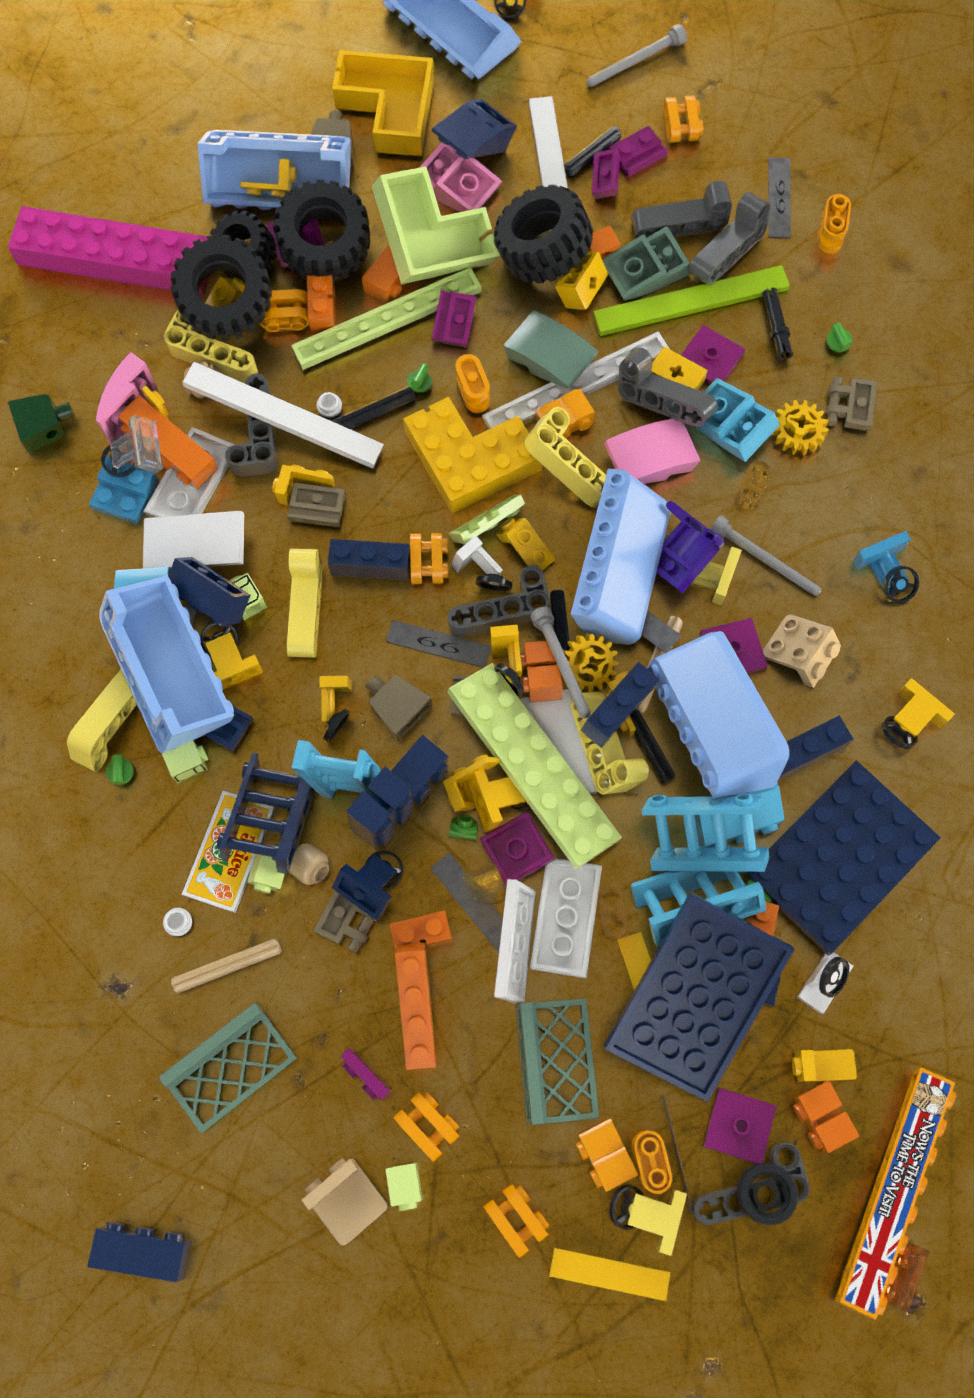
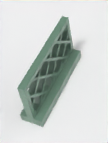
[515,999,599,1125]
[158,1001,297,1133]

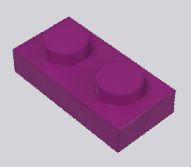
[592,149,620,199]
[340,1048,392,1101]

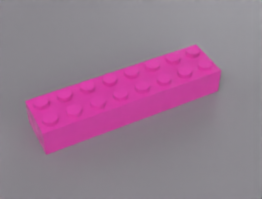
[8,206,210,296]

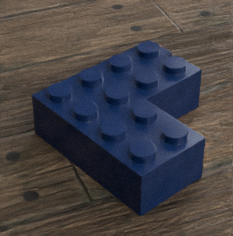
[346,734,449,849]

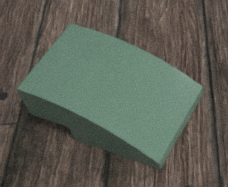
[602,226,690,300]
[503,310,598,389]

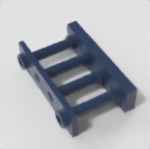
[217,753,315,874]

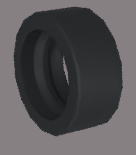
[736,1163,798,1225]

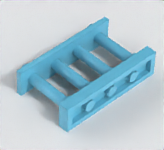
[291,740,386,808]
[642,793,770,872]
[631,871,766,947]

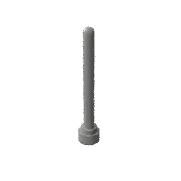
[587,24,687,87]
[710,515,821,596]
[530,607,590,719]

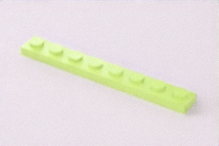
[291,267,481,370]

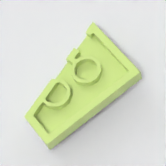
[448,494,525,545]

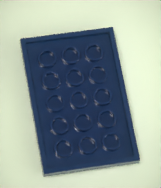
[744,760,941,956]
[604,892,795,1102]

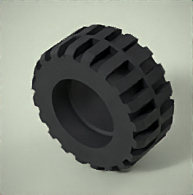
[274,180,370,282]
[493,185,593,284]
[170,235,272,341]

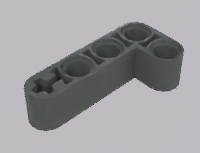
[631,181,732,238]
[688,192,770,285]
[618,347,718,427]
[225,374,278,477]
[447,565,550,637]
[691,1143,810,1225]

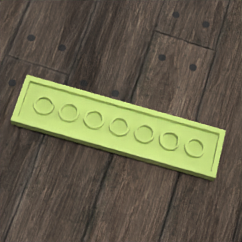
[447,663,622,870]

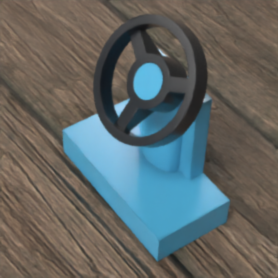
[853,531,919,603]

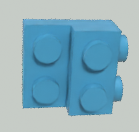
[89,455,159,525]

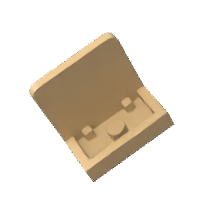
[763,614,841,688]
[302,1158,388,1245]

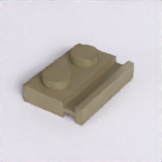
[287,482,346,527]

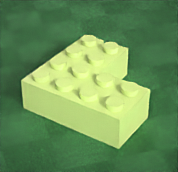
[372,167,500,284]

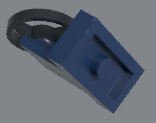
[332,850,403,920]

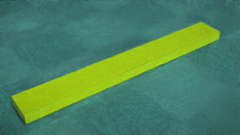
[593,265,790,336]

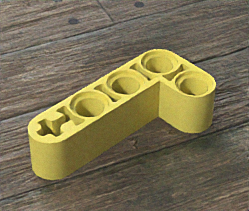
[164,310,258,383]
[525,407,606,508]
[287,548,322,658]
[67,669,137,772]
[571,692,649,795]

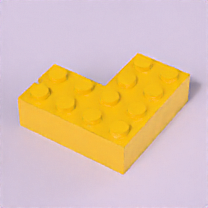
[332,50,434,156]
[403,397,543,514]

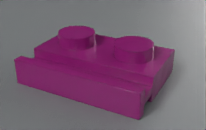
[609,125,668,177]
[431,289,476,348]

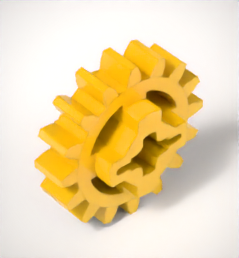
[771,400,829,455]
[563,633,619,692]

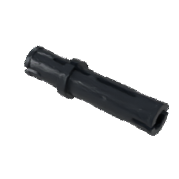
[762,288,793,360]

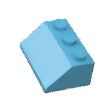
[695,783,785,847]

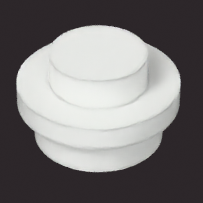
[317,392,342,418]
[163,908,192,936]

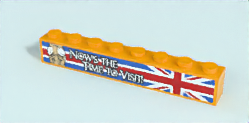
[835,1067,956,1320]

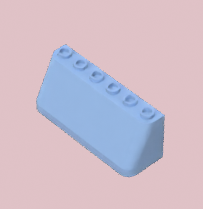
[382,0,522,80]
[198,130,351,210]
[571,469,671,645]
[99,575,234,753]
[647,631,789,799]

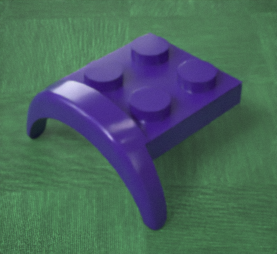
[656,501,725,593]

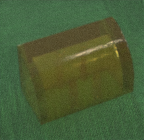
[463,862,506,905]

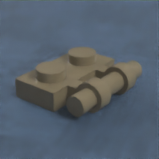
[825,377,877,431]
[314,891,377,954]

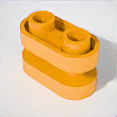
[664,96,703,143]
[817,194,851,254]
[260,289,309,332]
[455,354,490,413]
[410,533,448,584]
[393,1092,459,1162]
[631,1131,672,1194]
[483,1184,550,1258]

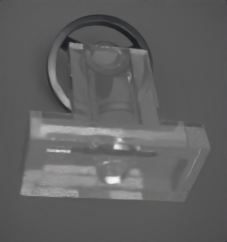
[101,415,163,477]

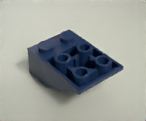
[431,99,517,159]

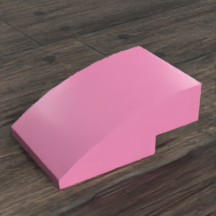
[420,142,502,212]
[96,352,158,444]
[604,419,701,484]

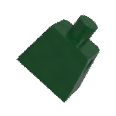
[8,394,75,454]

